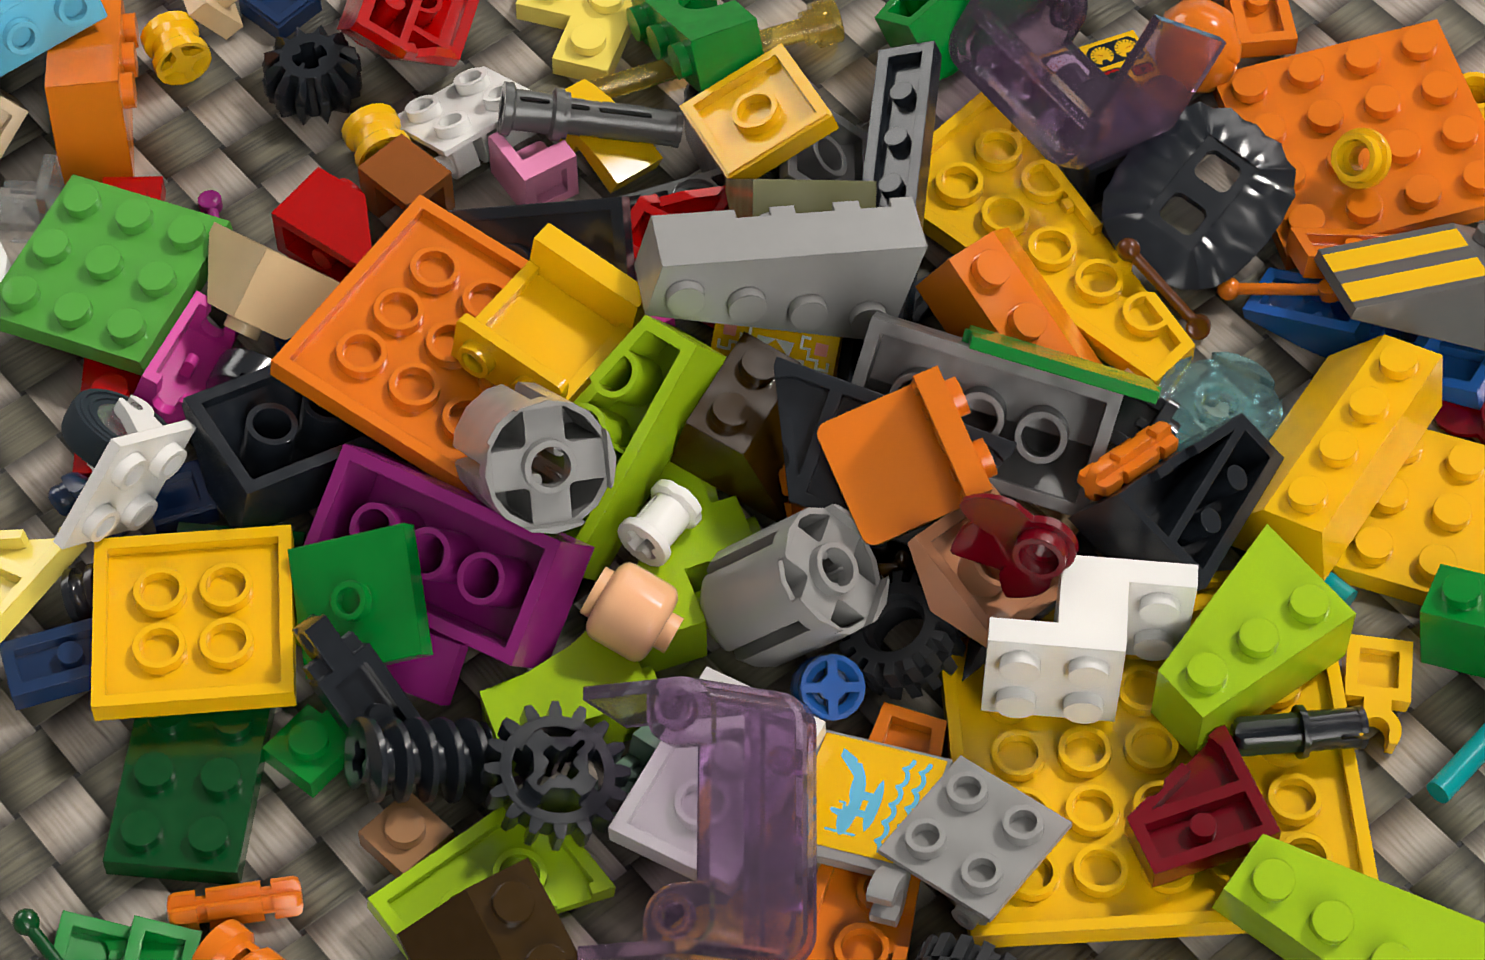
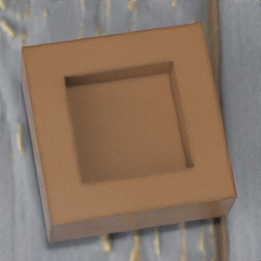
[358,794,455,878]

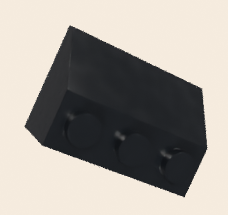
[182,365,408,529]

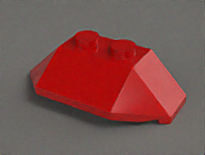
[336,0,479,67]

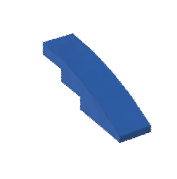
[1242,267,1485,410]

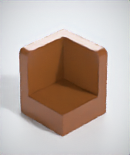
[357,133,455,218]

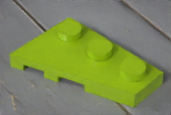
[367,807,616,960]

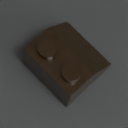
[670,331,801,522]
[396,857,582,960]

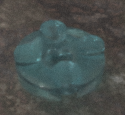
[1159,352,1283,445]

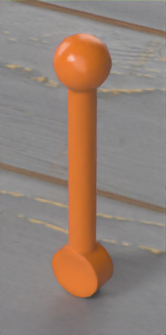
[1217,277,1339,303]

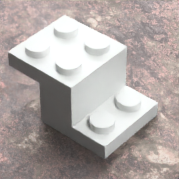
[981,555,1198,724]

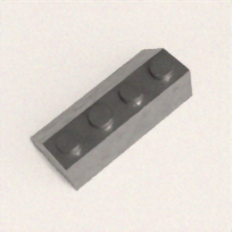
[851,312,1124,516]

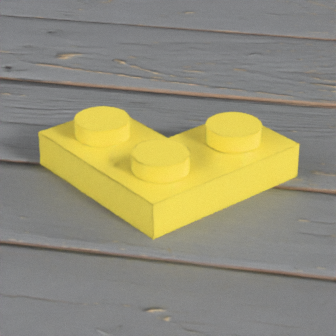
[515,0,632,86]

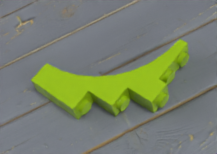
[479,454,761,777]

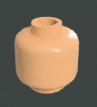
[580,562,684,662]

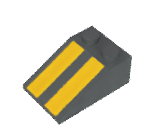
[1314,223,1485,351]

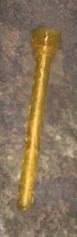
[589,0,845,99]

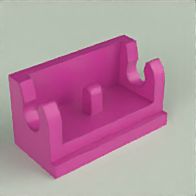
[133,291,239,424]

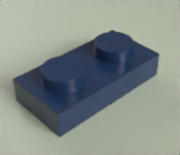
[0,618,92,711]

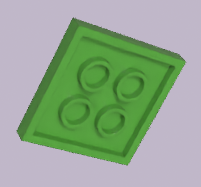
[0,174,233,376]

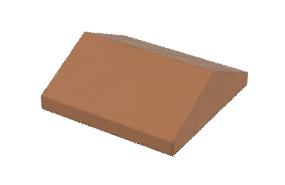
[908,483,1059,648]

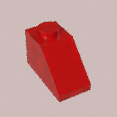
[271,167,372,283]

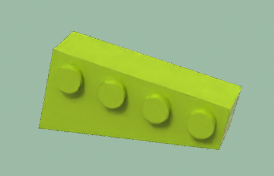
[562,315,726,581]
[1212,834,1485,960]

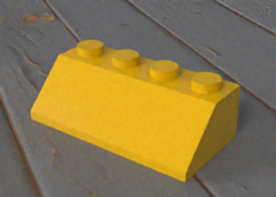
[1232,334,1443,581]

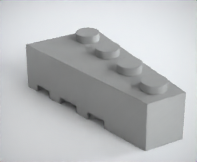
[634,197,927,340]

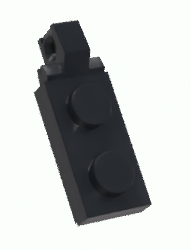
[292,614,422,790]

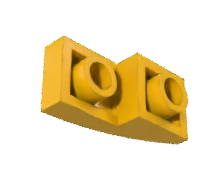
[559,79,663,194]

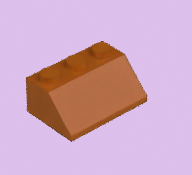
[915,227,1102,364]

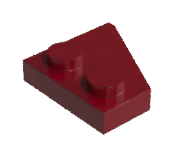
[1124,725,1281,888]

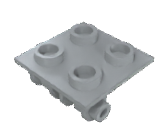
[878,755,1072,930]

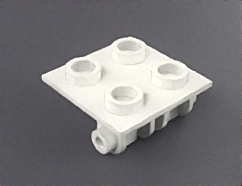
[397,66,536,180]

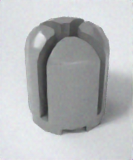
[453,382,616,534]
[700,504,890,667]

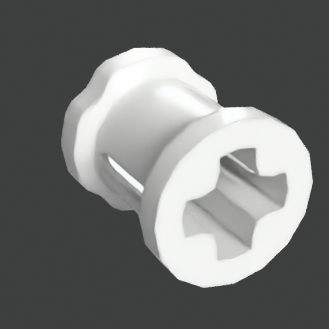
[617,479,702,567]

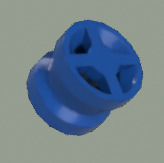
[790,654,866,721]

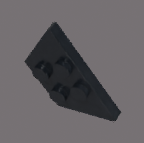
[774,356,1017,547]

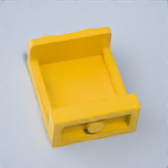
[451,223,645,403]

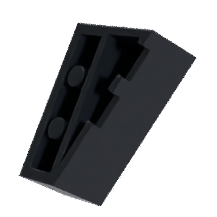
[1068,413,1284,591]

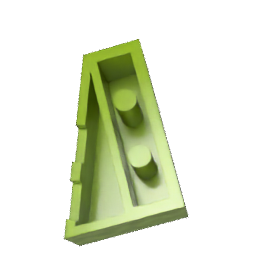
[1151,524,1356,757]

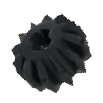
[262,25,362,126]

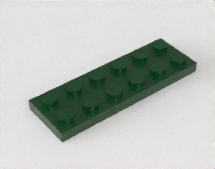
[102,522,307,885]

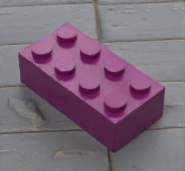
[304,444,595,668]

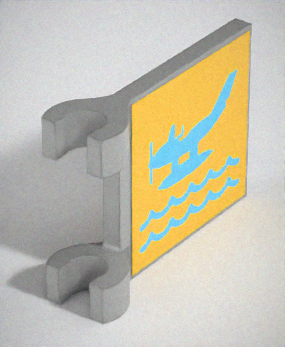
[761,730,953,927]

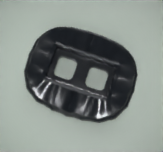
[1102,101,1296,290]

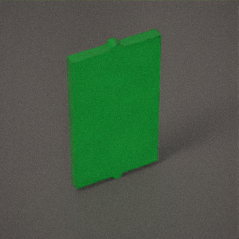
[962,325,1162,404]

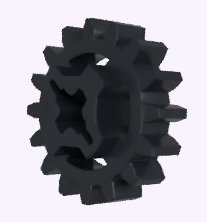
[479,701,631,851]

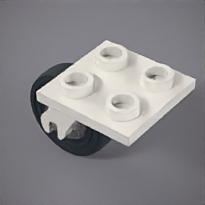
[53,389,197,550]

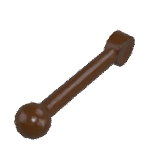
[1116,237,1211,340]

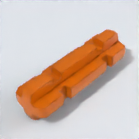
[1077,421,1179,501]
[167,875,304,930]

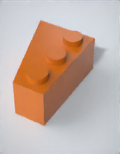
[44,0,140,188]

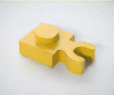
[1341,634,1413,754]

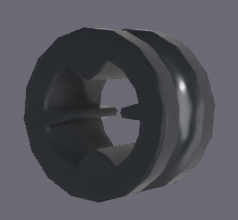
[61,563,93,623]

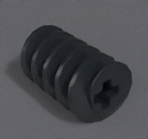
[344,716,493,804]

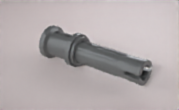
[498,81,684,148]

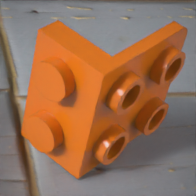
[817,365,998,546]

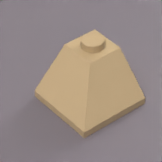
[207,222,340,341]

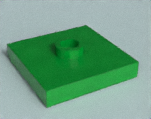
[287,523,433,679]

